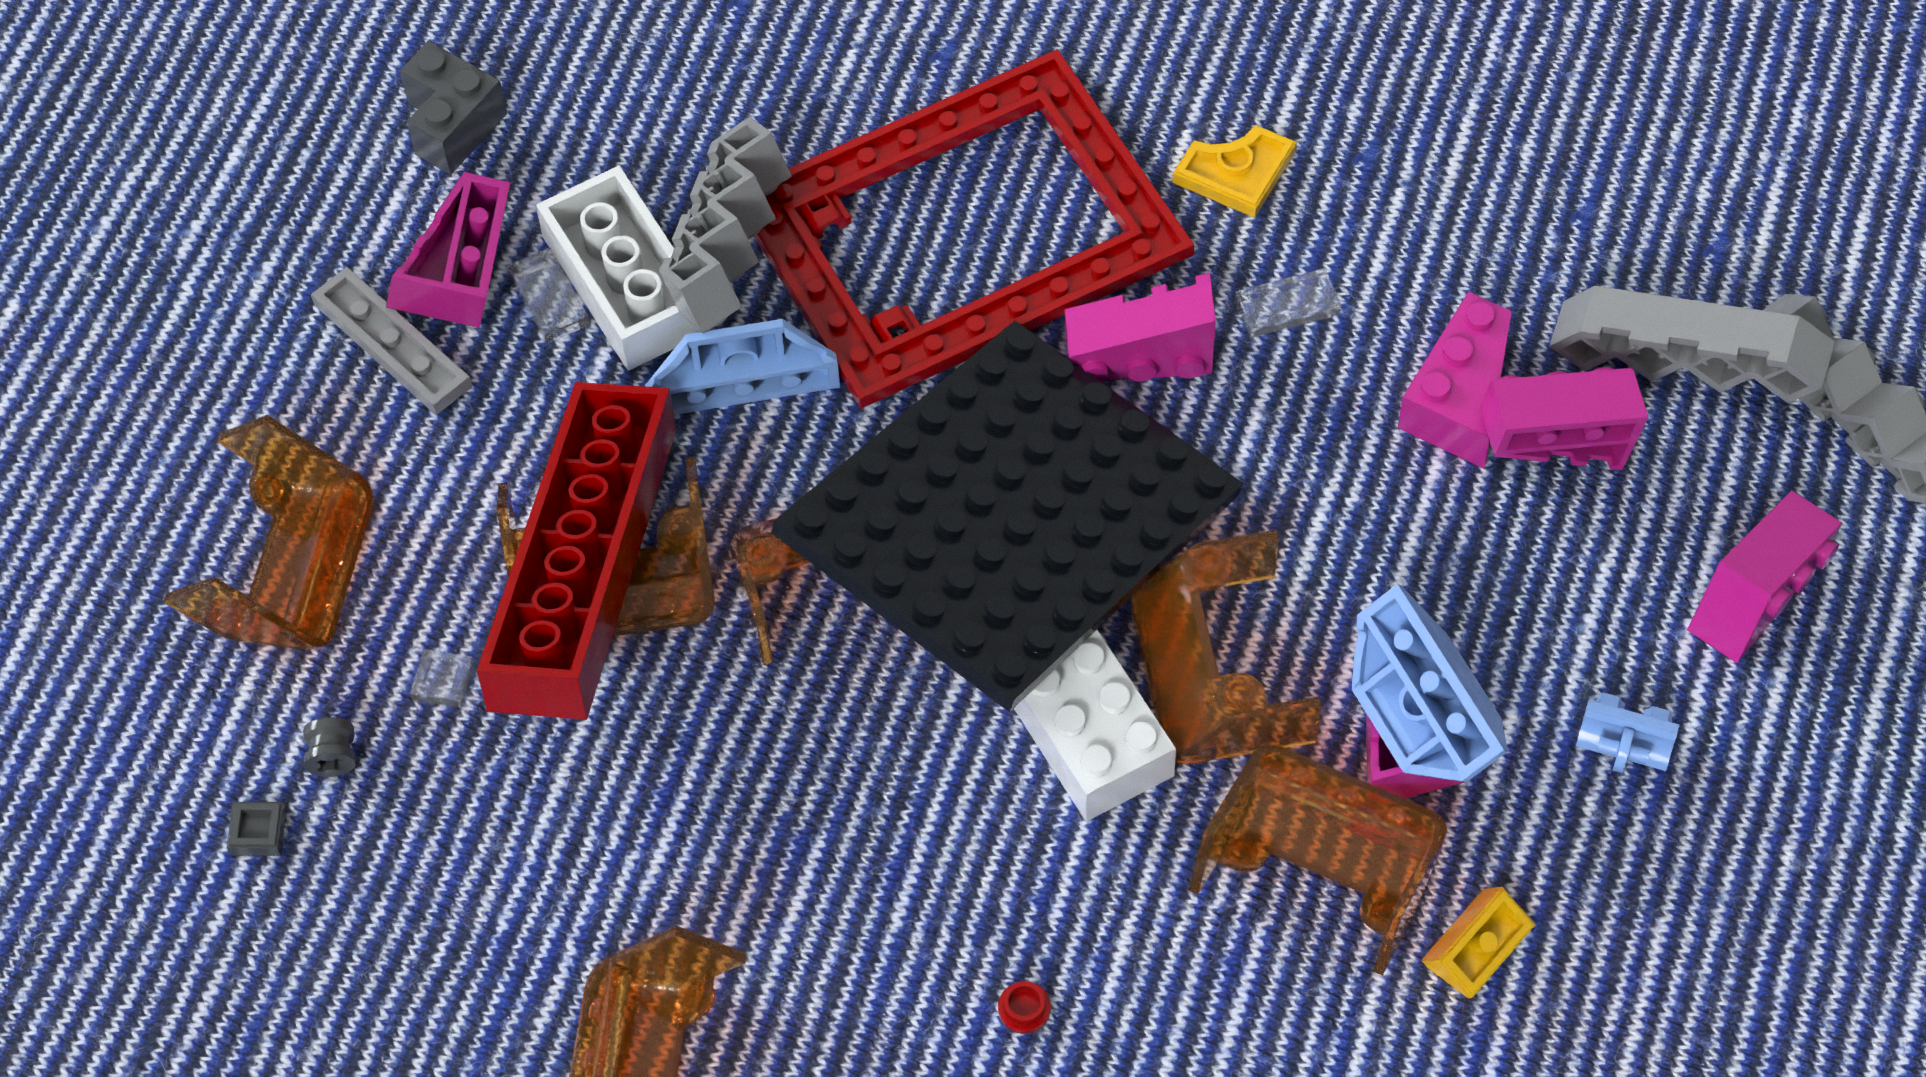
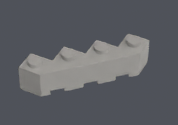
[659,117,792,334]
[1549,286,1835,403]
[1763,294,1926,504]

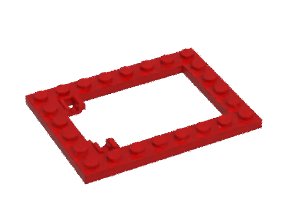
[754,49,1194,409]

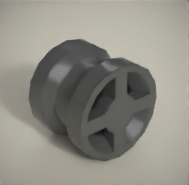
[303,717,356,777]

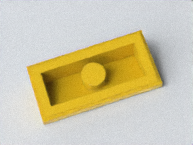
[1421,887,1536,999]

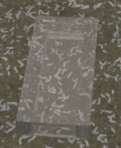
[507,248,590,344]
[1235,268,1341,338]

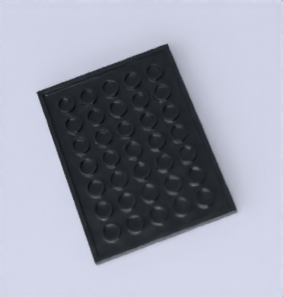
[771,321,1244,712]

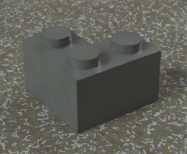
[400,41,507,175]

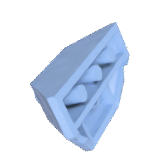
[645,319,840,415]
[1352,584,1508,782]

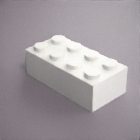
[536,166,712,371]
[1014,630,1176,822]

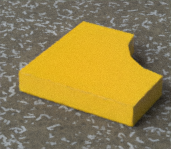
[1172,125,1297,218]

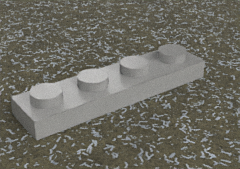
[311,267,472,415]

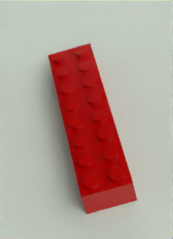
[477,382,677,720]

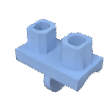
[1576,692,1680,773]

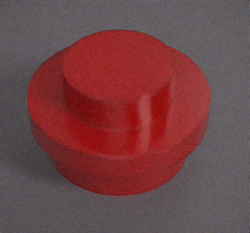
[998,981,1051,1034]

